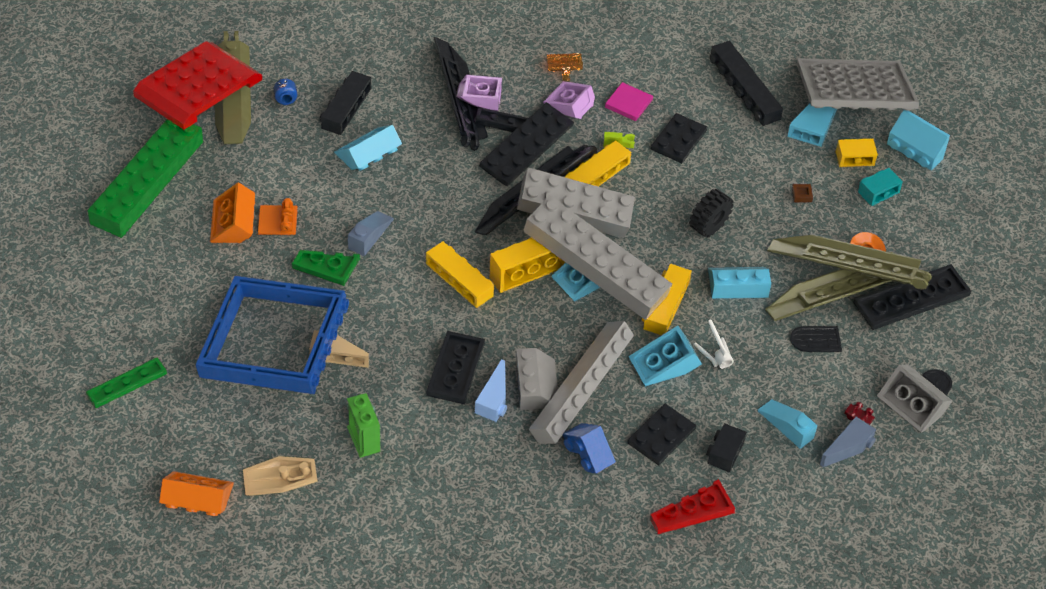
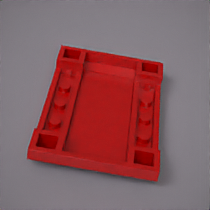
[133,41,262,130]

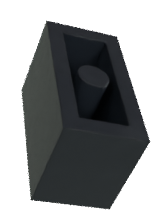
[706,423,747,473]

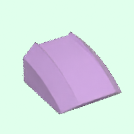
[456,75,502,111]
[543,81,595,119]

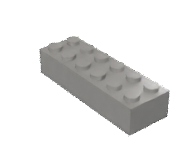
[517,167,635,238]

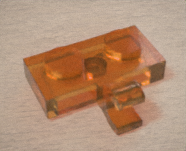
[546,53,583,82]

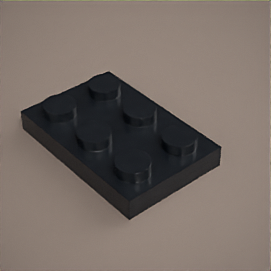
[651,113,707,164]
[627,403,696,466]

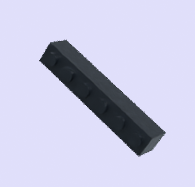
[709,40,783,126]

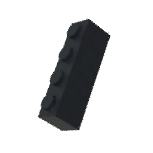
[320,71,372,135]

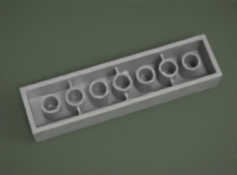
[523,196,672,320]

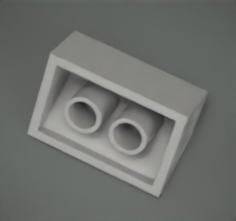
[516,348,558,410]
[877,364,953,433]

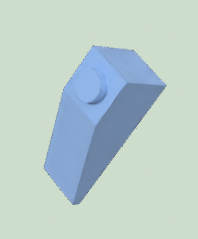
[475,359,507,422]

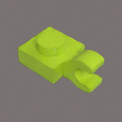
[603,132,635,149]

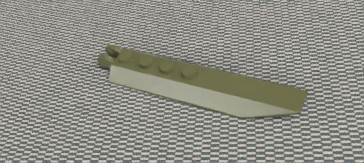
[215,31,251,144]
[767,235,932,290]
[765,252,894,321]

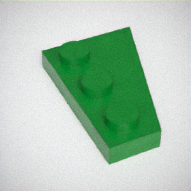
[292,250,360,286]

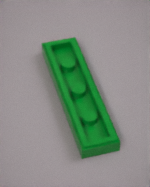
[86,357,167,409]

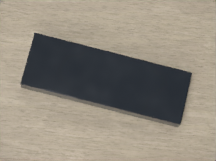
[475,107,528,132]

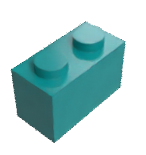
[858,168,903,206]

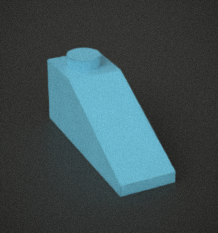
[758,399,817,449]

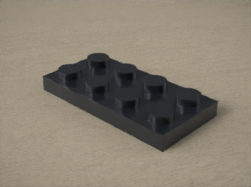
[426,331,485,405]

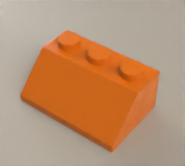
[210,182,255,243]
[159,471,234,516]

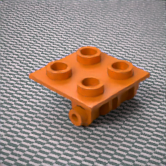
[258,198,298,235]

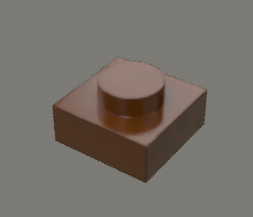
[792,184,813,202]

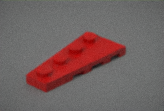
[650,479,735,534]

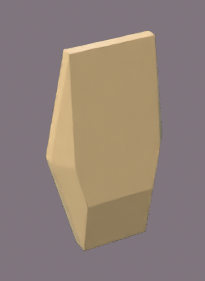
[243,456,318,495]

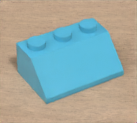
[887,110,950,170]
[334,125,402,171]
[708,267,771,299]

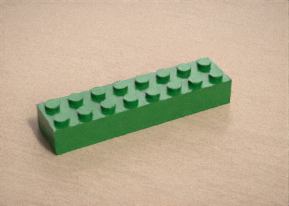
[88,119,203,238]

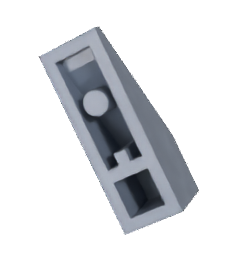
[348,211,394,256]
[820,417,876,467]

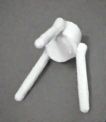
[694,319,734,369]

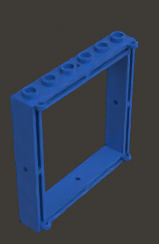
[195,276,349,394]

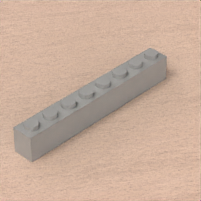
[529,321,634,444]

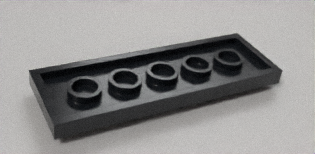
[479,102,574,186]
[853,264,971,330]

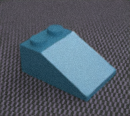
[551,263,600,302]
[629,326,702,386]

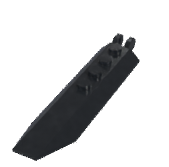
[434,37,488,151]
[475,145,597,235]

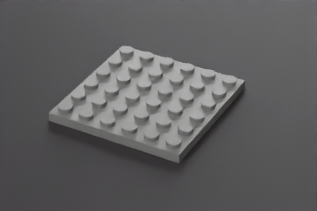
[797,58,919,111]

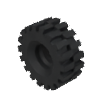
[689,189,734,238]

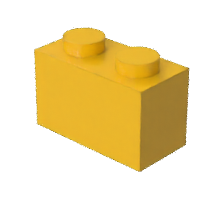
[836,138,878,167]

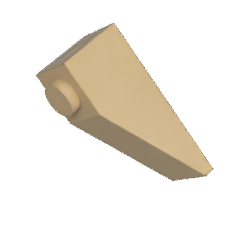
[309,330,369,368]

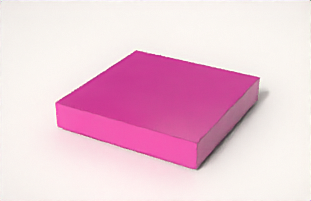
[605,82,653,121]

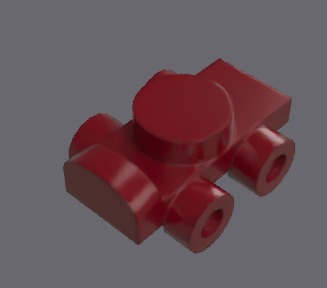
[844,402,875,425]

